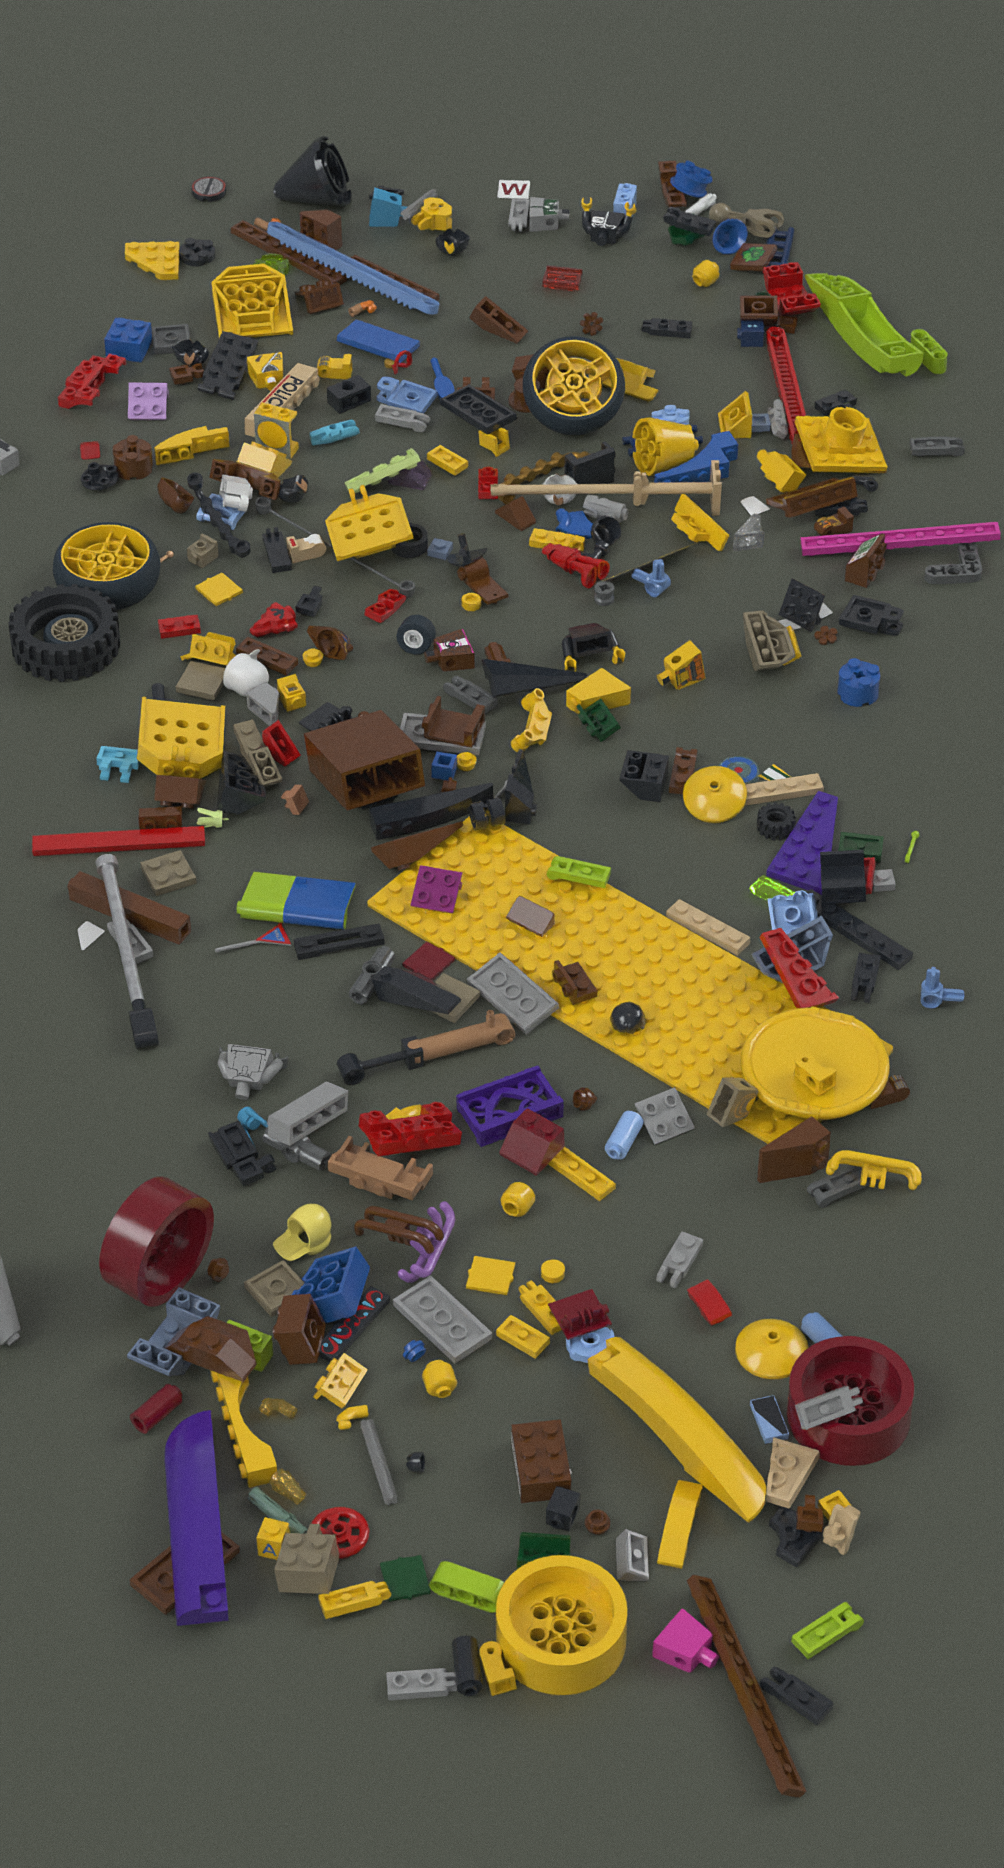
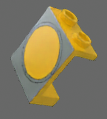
[254,403,299,459]

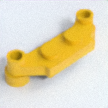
[511,688,552,753]

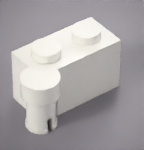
[219,474,253,512]

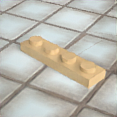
[744,773,824,806]
[666,899,751,956]

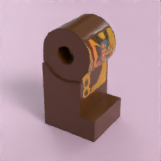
[814,507,854,536]

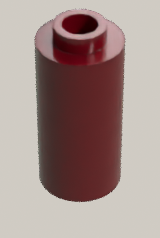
[130,1384,182,1434]

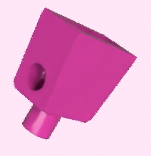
[653,1609,719,1672]

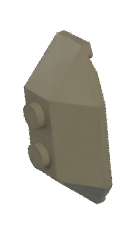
[743,610,795,671]

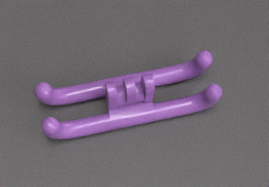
[398,1201,455,1283]

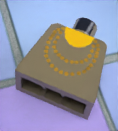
[706,1078,758,1127]

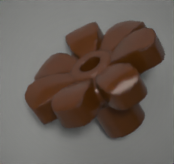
[580,312,603,336]

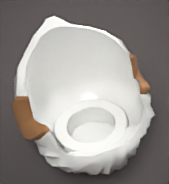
[542,473,577,505]

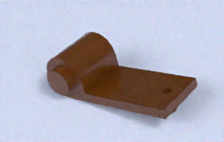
[457,557,509,605]

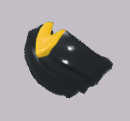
[435,228,470,255]

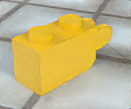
[757,449,806,493]

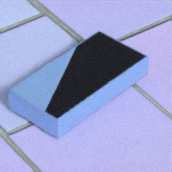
[750,1395,789,1444]

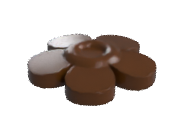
[814,626,838,645]

